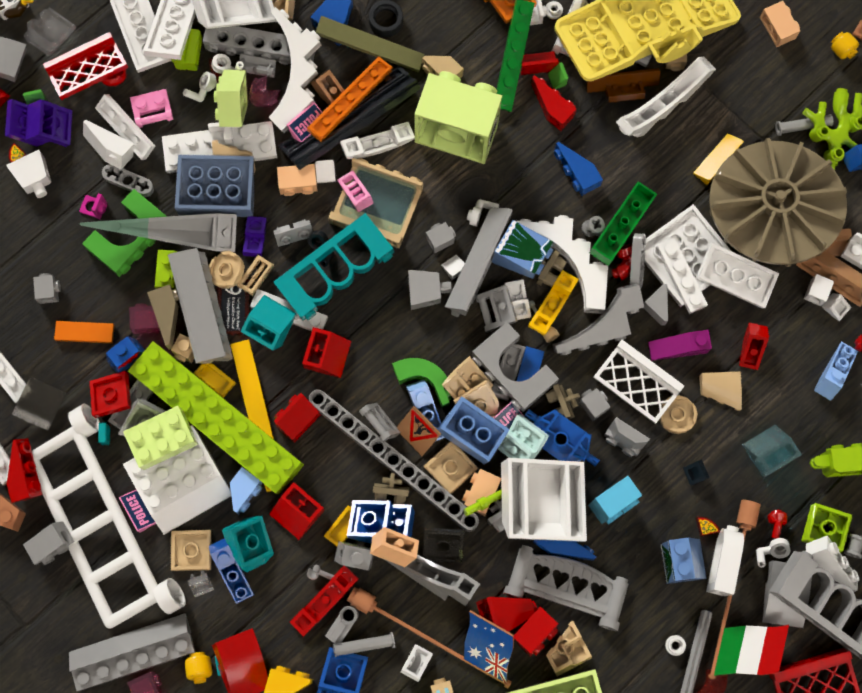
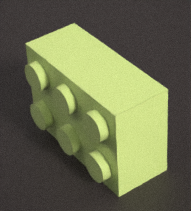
[214,70,248,127]
[123,406,198,470]

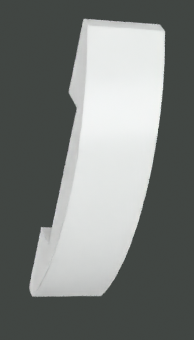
[340,122,415,159]

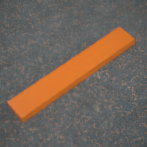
[307,56,393,142]

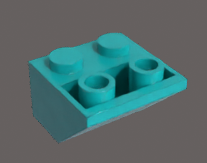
[241,295,297,350]

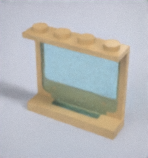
[328,158,423,248]

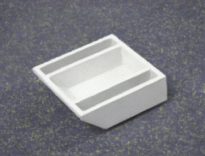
[192,0,277,29]
[123,425,231,535]
[501,458,587,542]

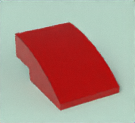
[212,628,268,693]

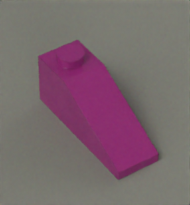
[648,330,712,361]

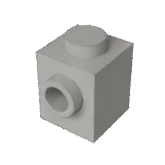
[426,222,456,254]
[33,273,61,304]
[579,388,610,421]

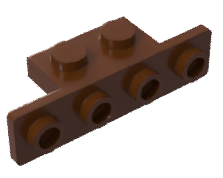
[587,68,660,102]

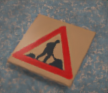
[397,406,441,456]

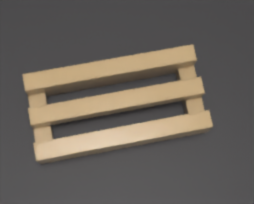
[237,255,274,297]

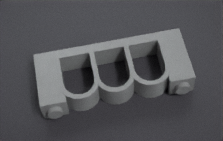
[769,551,862,659]

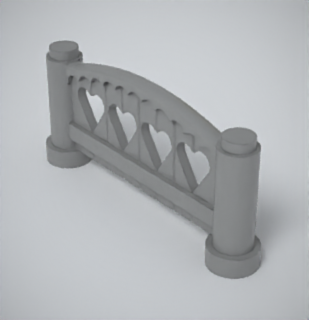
[503,545,629,631]

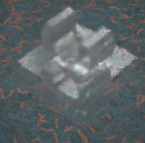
[188,570,214,597]

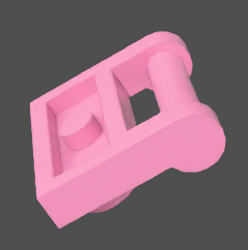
[130,89,174,128]

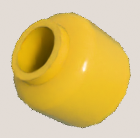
[831,32,859,60]
[185,652,212,684]

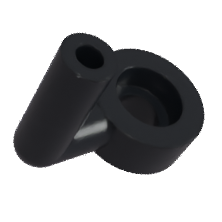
[308,230,335,267]

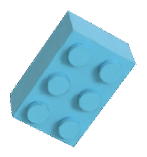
[588,476,642,525]

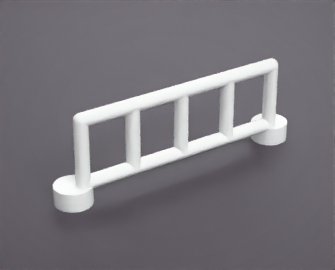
[32,404,186,629]

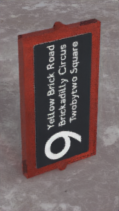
[218,279,250,336]

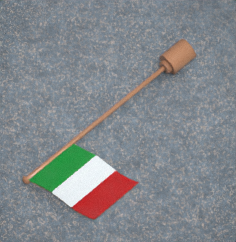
[708,500,789,680]

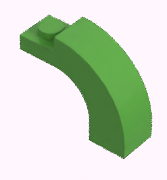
[392,358,452,409]

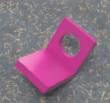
[79,193,107,219]

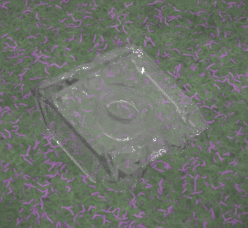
[24,7,76,57]

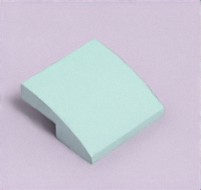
[498,414,549,459]

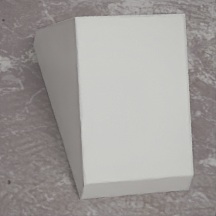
[401,644,433,682]

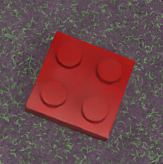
[90,371,131,418]

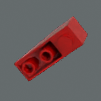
[531,75,577,131]
[7,438,42,503]

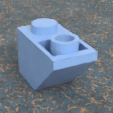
[230,467,263,515]

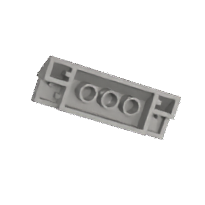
[445,207,513,317]
[168,248,233,364]
[69,613,196,691]

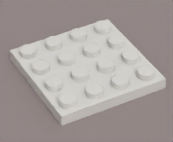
[645,204,731,307]

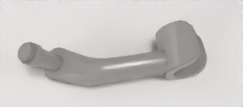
[307,565,334,580]

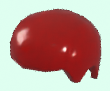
[98,60,127,86]

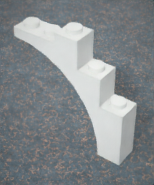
[269,7,321,133]
[616,56,716,137]
[516,215,608,314]

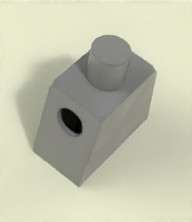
[408,270,452,310]
[334,541,374,571]

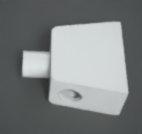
[6,150,51,198]

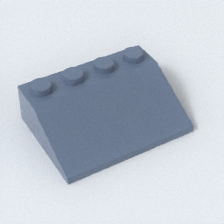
[175,155,254,217]

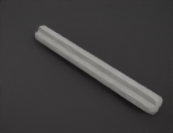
[680,610,712,693]

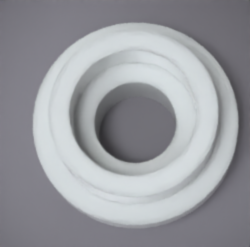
[546,1,563,19]
[665,635,686,656]

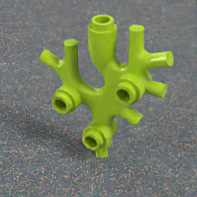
[802,88,862,170]

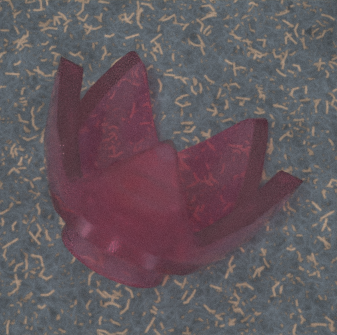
[249,76,281,107]

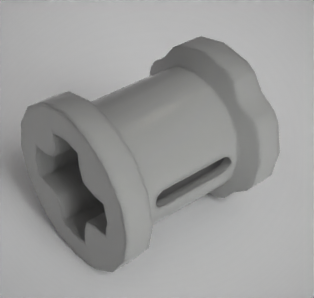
[844,534,862,559]

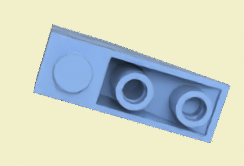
[814,341,858,401]
[406,379,445,441]

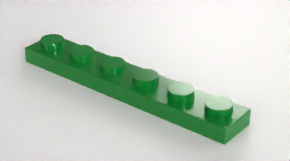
[496,0,535,112]

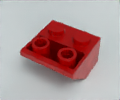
[302,327,351,378]
[274,393,320,443]
[269,482,325,540]
[514,607,559,657]

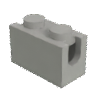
[23,521,75,565]

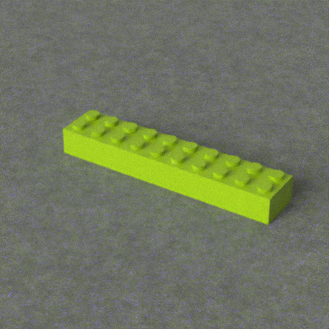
[128,341,304,495]

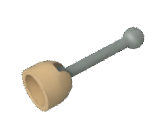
[529,301,560,343]

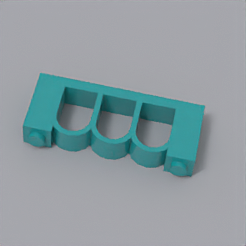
[274,213,394,321]

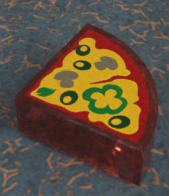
[8,143,27,163]
[696,517,720,537]

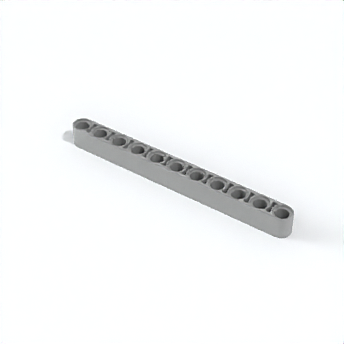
[309,390,479,532]

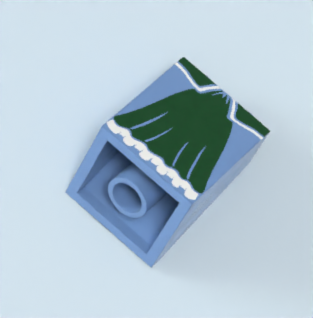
[492,220,554,279]
[661,538,707,584]

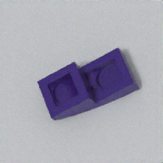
[243,216,267,257]

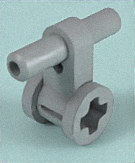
[581,216,605,237]

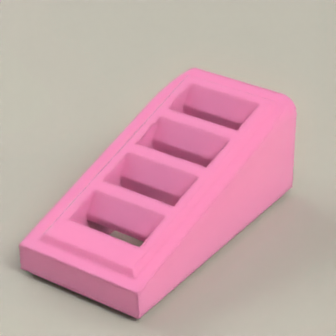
[337,170,374,212]

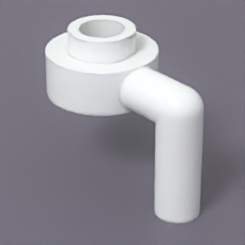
[211,54,244,74]
[183,72,217,102]
[467,199,499,227]
[756,538,790,568]

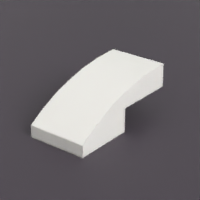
[504,279,531,320]

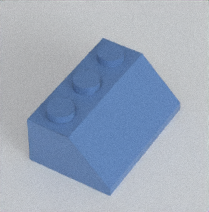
[438,396,510,464]

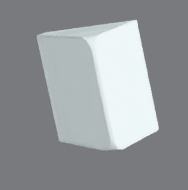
[315,160,336,183]
[441,255,465,280]
[822,293,851,321]

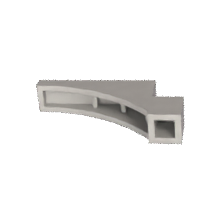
[552,284,644,355]
[384,555,480,606]

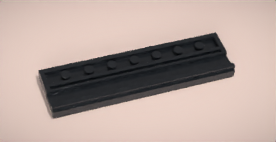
[278,65,420,170]

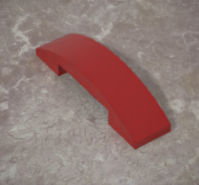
[290,566,359,637]

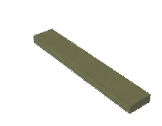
[316,16,425,72]

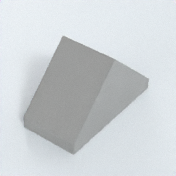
[644,284,668,325]

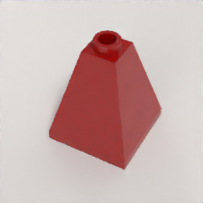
[476,597,537,632]

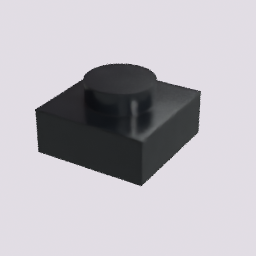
[683,460,710,486]

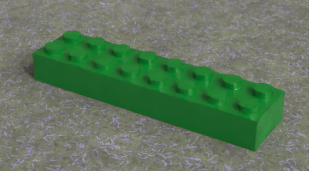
[589,181,657,266]

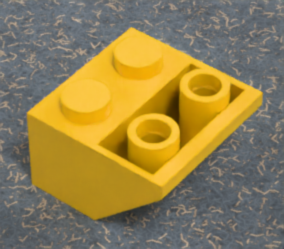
[264,666,314,693]

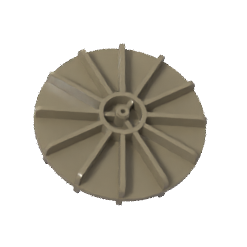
[709,138,847,267]

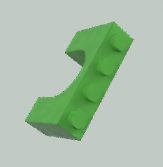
[82,189,167,277]

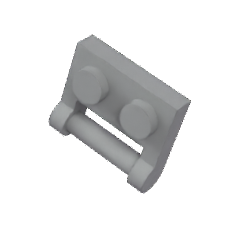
[475,285,518,333]
[359,403,401,442]

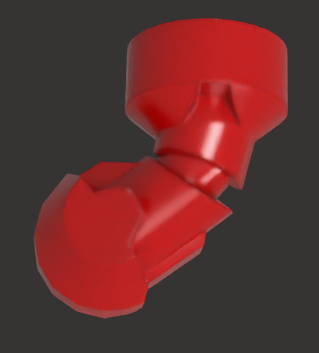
[612,244,632,281]

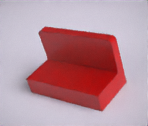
[520,51,559,75]

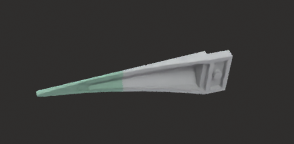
[80,213,237,252]

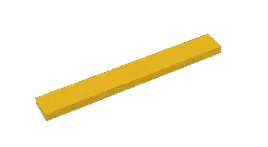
[230,339,274,493]

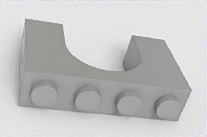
[472,322,559,412]

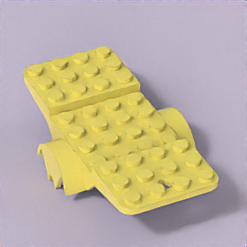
[554,0,741,81]

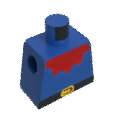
[106,336,145,373]

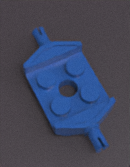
[525,409,600,467]

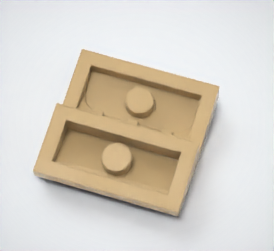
[442,356,494,399]

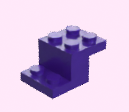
[5,99,72,147]

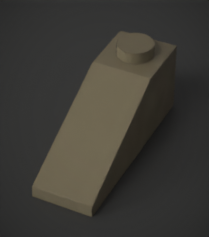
[147,284,179,350]

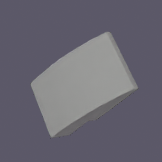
[0,37,27,82]
[762,561,812,628]

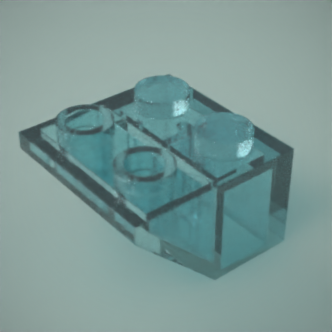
[742,425,802,478]

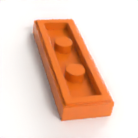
[54,321,115,344]

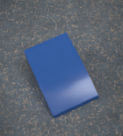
[347,500,415,543]
[317,647,368,693]

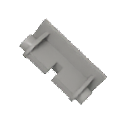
[240,53,276,78]
[273,219,313,247]

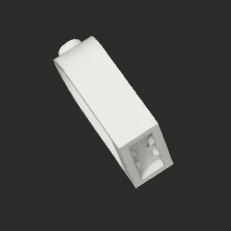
[706,525,744,597]

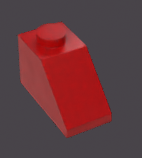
[739,323,769,370]

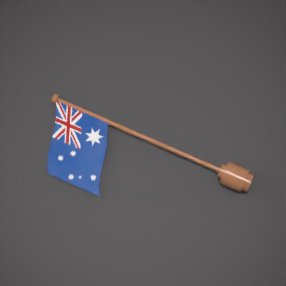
[347,587,514,689]

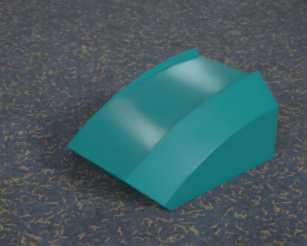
[222,516,274,572]

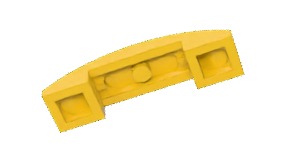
[528,270,579,336]

